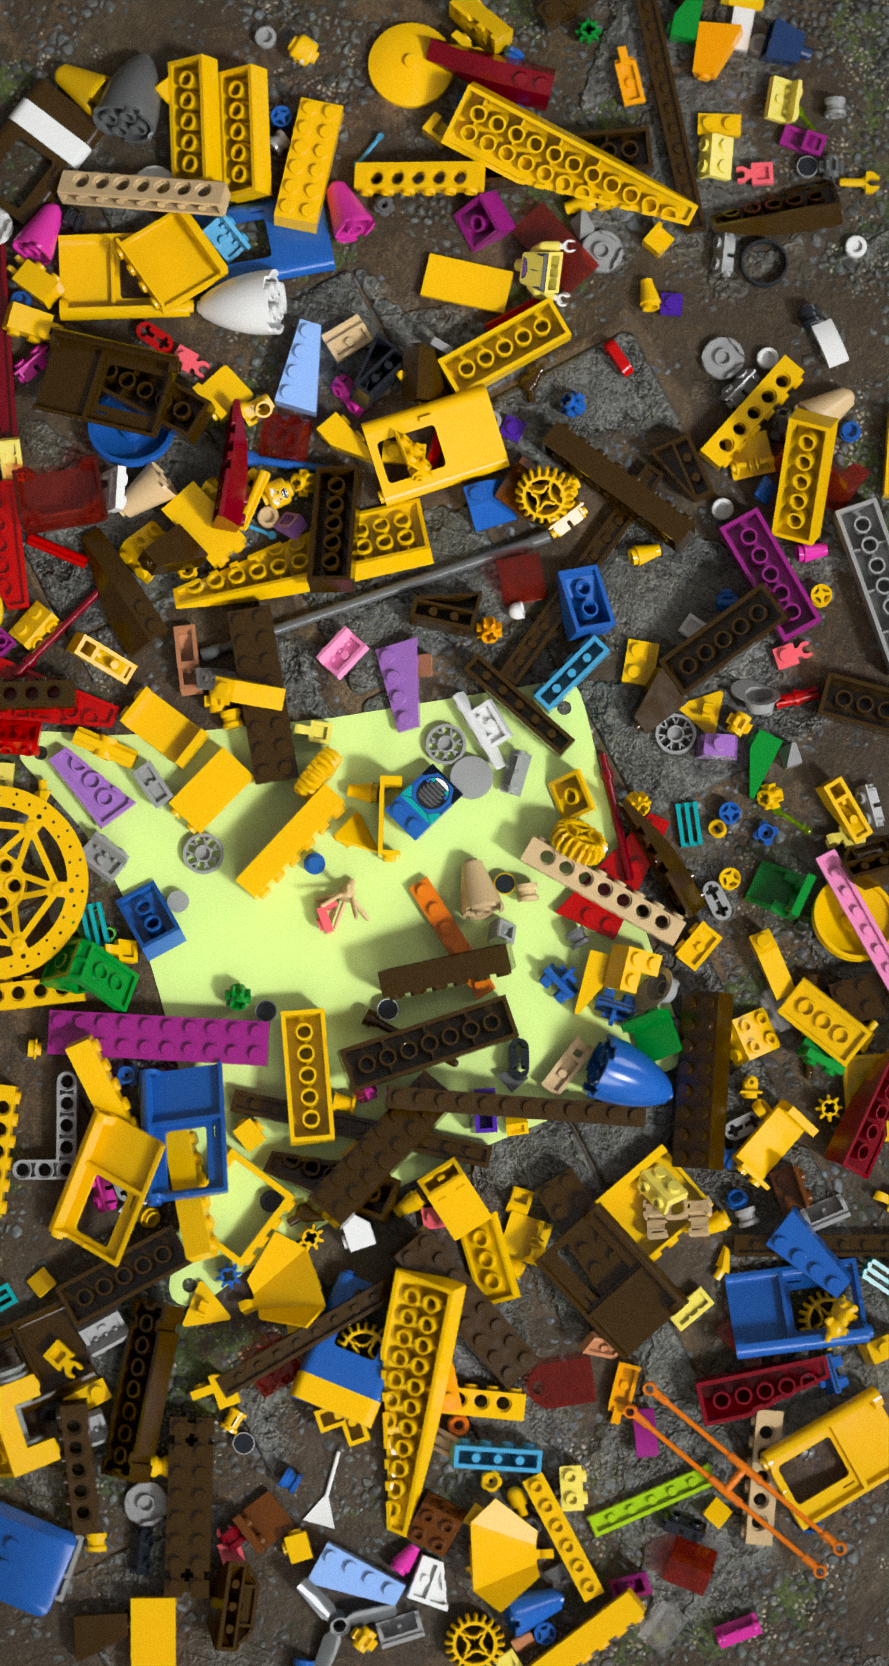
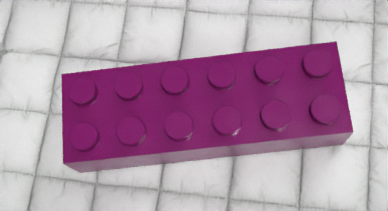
[717,507,822,644]

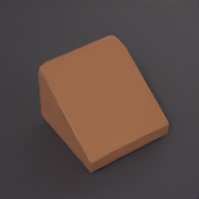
[417,653,433,677]
[510,1630,536,1653]

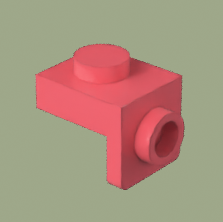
[316,901,339,935]

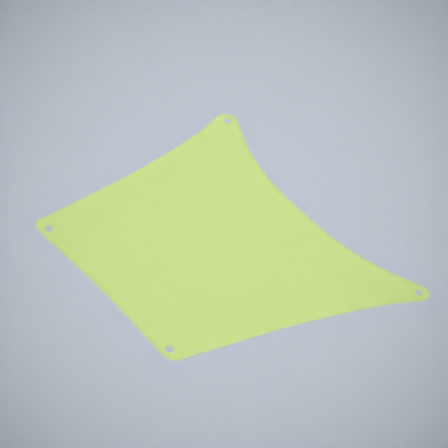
[20,682,680,1306]

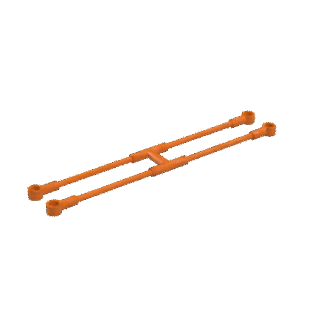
[623,1381,847,1579]

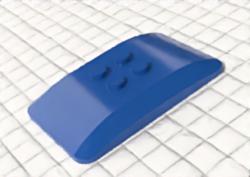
[0,1501,77,1616]

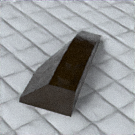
[710,180,843,235]
[80,527,169,658]
[617,800,706,918]
[263,1151,401,1226]

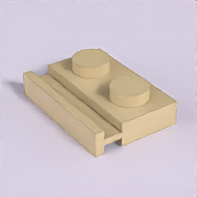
[321,314,374,364]

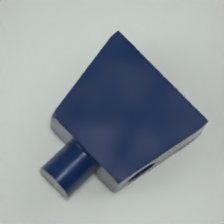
[759,18,813,67]

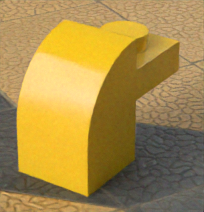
[190,1374,242,1410]

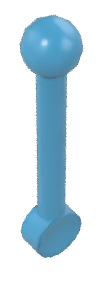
[353,132,384,168]
[248,524,276,540]

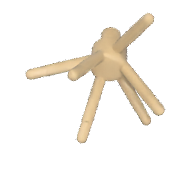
[314,879,370,929]

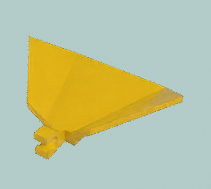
[238,1231,326,1328]
[469,1499,554,1613]

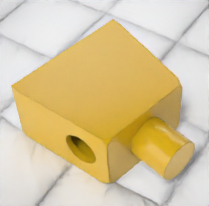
[857,1331,889,1365]

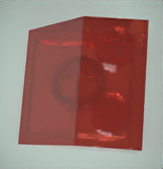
[496,552,547,607]
[660,1535,718,1596]

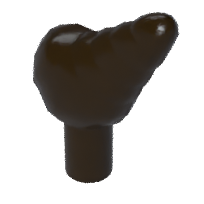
[518,363,545,403]
[287,1202,326,1227]

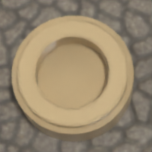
[257,506,279,528]

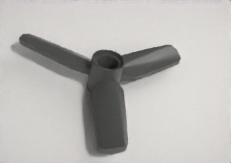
[297,1577,397,1666]

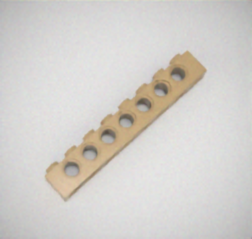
[57,170,231,217]
[520,836,686,947]

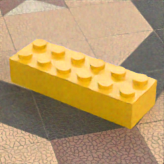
[168,54,222,182]
[218,64,272,203]
[274,97,343,234]
[437,297,571,394]
[772,408,839,546]
[235,784,345,901]
[281,1008,335,1146]

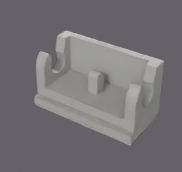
[132,760,174,809]
[799,1193,851,1231]
[376,1610,425,1649]

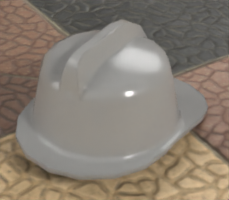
[731,679,780,717]
[634,967,680,1012]

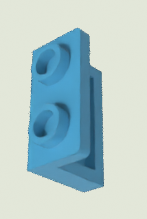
[202,214,251,264]

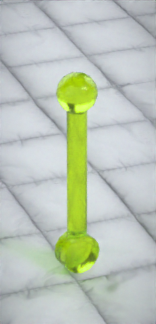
[798,106,818,132]
[772,807,812,835]

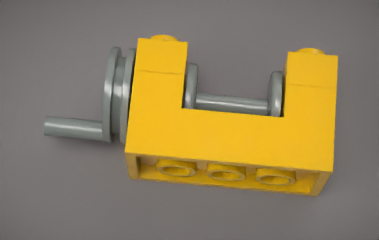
[0,1362,61,1478]

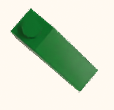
[666,0,703,46]
[747,729,783,801]

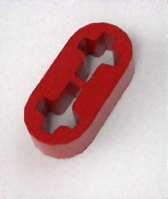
[136,322,174,353]
[602,338,634,378]

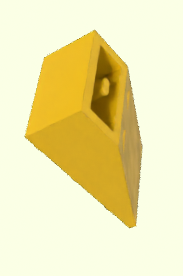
[417,1157,492,1241]

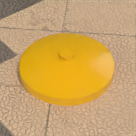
[368,23,453,109]
[811,884,889,962]

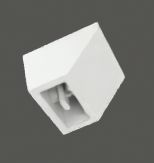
[341,1215,377,1252]

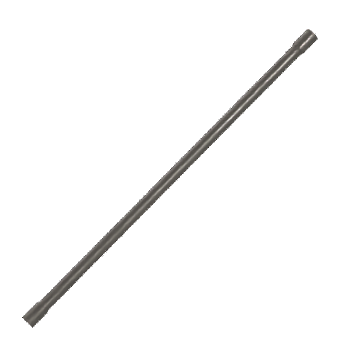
[199,530,551,661]

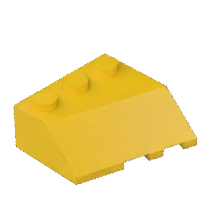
[449,0,513,55]

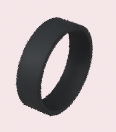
[740,239,788,288]

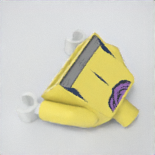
[514,239,576,307]

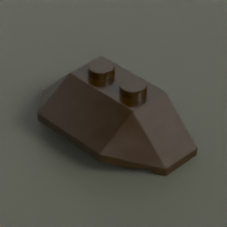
[840,837,889,890]
[207,1560,260,1652]

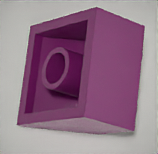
[453,190,516,253]

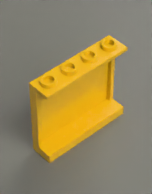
[114,212,228,315]
[594,1144,714,1261]

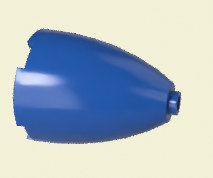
[582,1034,674,1107]

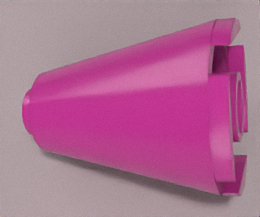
[326,181,375,243]
[12,203,63,266]

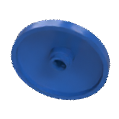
[88,397,174,467]

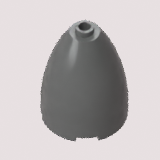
[92,53,161,144]

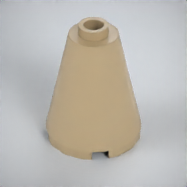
[794,387,855,422]
[119,462,178,518]
[461,858,504,921]

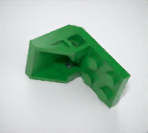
[744,860,817,921]
[39,939,139,1014]

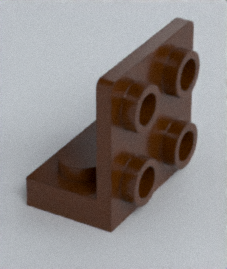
[494,456,556,521]
[768,1165,813,1215]
[406,1490,467,1557]
[232,1491,295,1555]

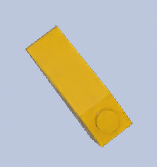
[66,631,137,685]
[212,676,286,711]
[815,776,873,844]
[749,928,795,1001]
[574,950,610,1015]

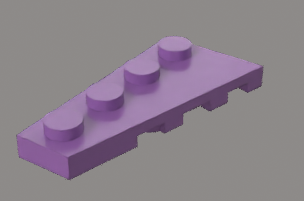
[376,637,421,733]
[48,747,136,829]

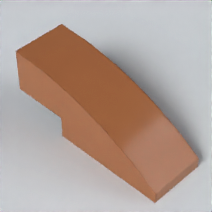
[173,624,203,696]

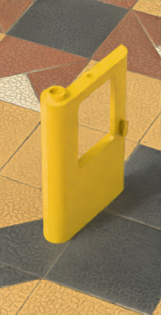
[58,233,194,321]
[361,384,510,507]
[48,1108,166,1267]
[758,1385,889,1531]

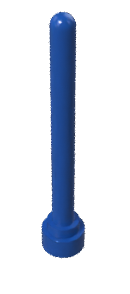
[247,450,331,472]

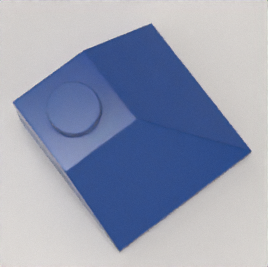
[463,478,517,532]

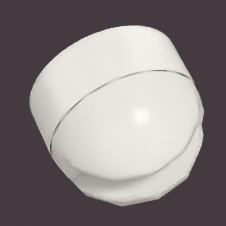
[509,601,525,620]

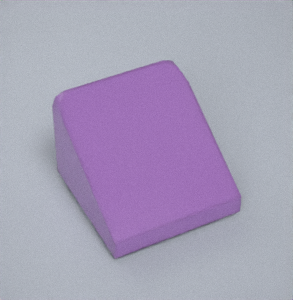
[274,511,307,540]

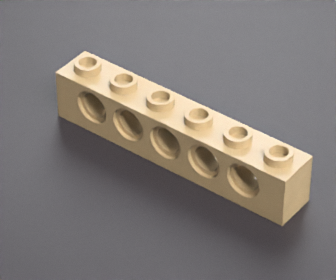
[740,1409,784,1546]

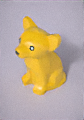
[825,1297,858,1343]

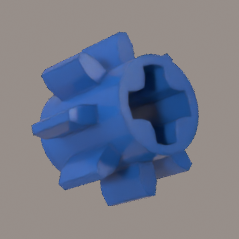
[560,390,586,419]
[715,589,738,612]
[215,1262,243,1289]

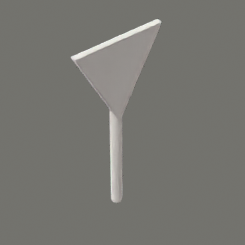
[303,1451,340,1529]

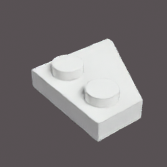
[102,465,128,513]
[406,1554,448,1611]

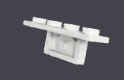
[453,691,514,770]

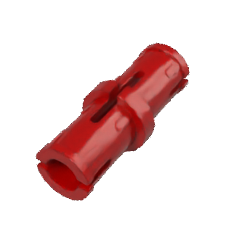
[775,686,819,710]

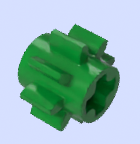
[575,17,602,47]
[225,983,251,1011]

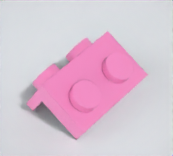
[316,626,369,680]

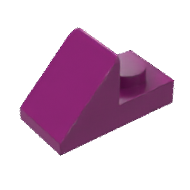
[608,1570,652,1598]

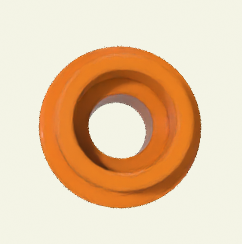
[447,1415,469,1436]

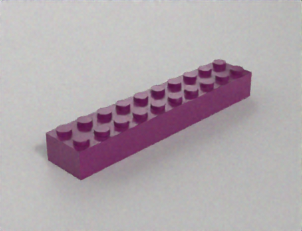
[47,1010,271,1066]

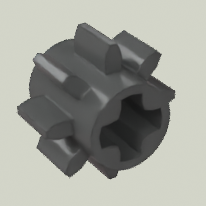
[818,155,844,180]
[772,408,792,435]
[794,916,818,945]

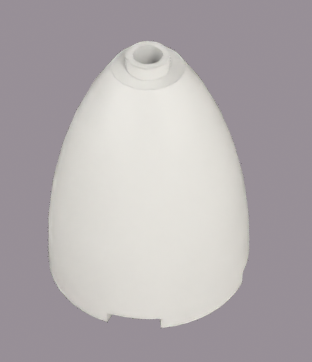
[197,269,287,335]

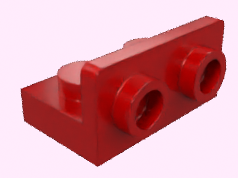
[0,719,42,756]

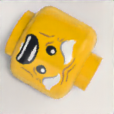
[287,34,320,67]
[262,478,294,509]

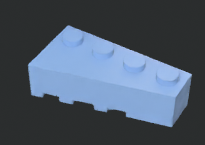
[275,319,322,418]
[308,1540,406,1606]

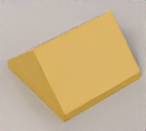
[547,768,596,819]

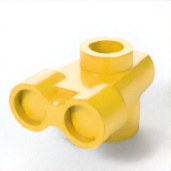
[240,393,275,427]

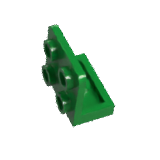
[621,1006,682,1062]
[796,1035,846,1077]

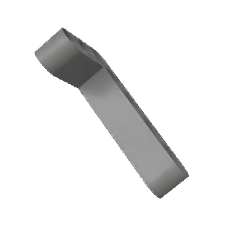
[12,1071,79,1180]

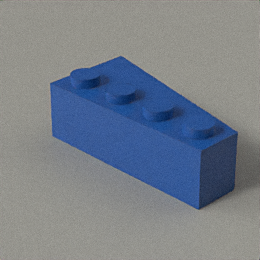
[766,1205,852,1298]

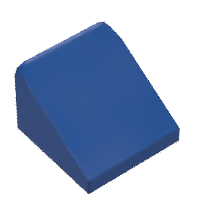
[753,476,776,505]

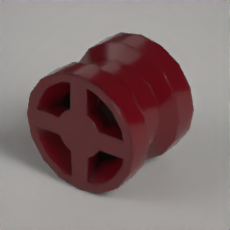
[219,1526,247,1553]

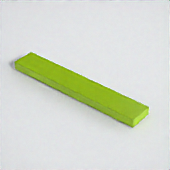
[587,1463,713,1537]

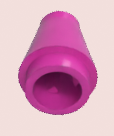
[794,543,828,563]
[389,1542,420,1577]

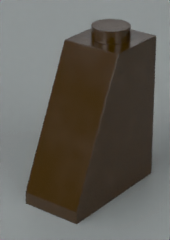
[401,342,446,403]
[138,523,208,576]
[630,666,688,734]
[73,1611,131,1662]

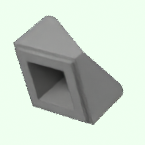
[570,210,594,241]
[779,742,802,770]
[487,917,517,945]

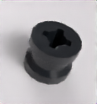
[62,206,86,233]
[797,304,823,329]

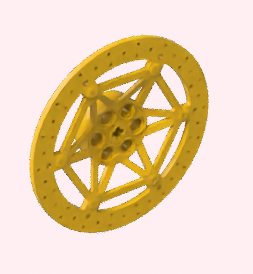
[0,786,89,979]

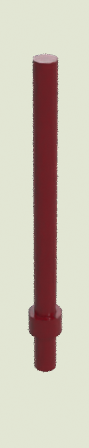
[11,587,99,678]
[598,753,634,881]

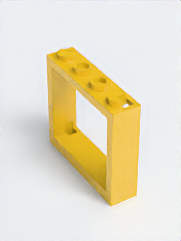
[205,1149,296,1267]

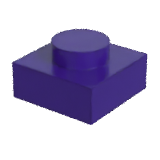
[660,292,683,317]
[500,415,527,444]

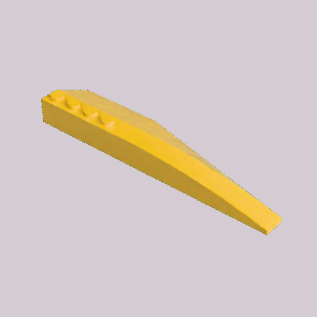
[441,82,699,226]
[173,498,434,609]
[380,1268,466,1537]

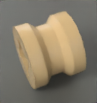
[515,882,539,903]

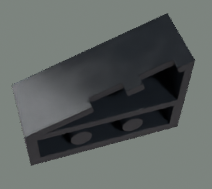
[349,332,403,411]

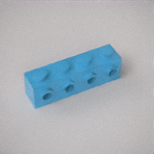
[533,635,610,715]
[449,1438,543,1473]

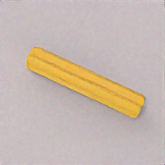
[239,469,271,531]

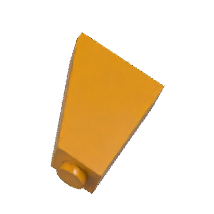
[693,21,743,82]

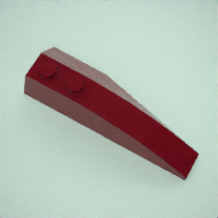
[426,38,556,111]
[211,399,249,533]
[824,1049,889,1180]
[694,1355,830,1427]

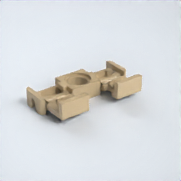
[643,1195,712,1240]

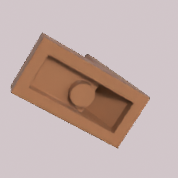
[579,1329,618,1359]

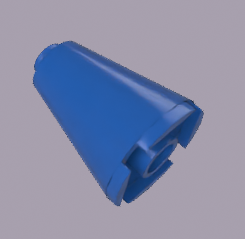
[503,1588,565,1637]

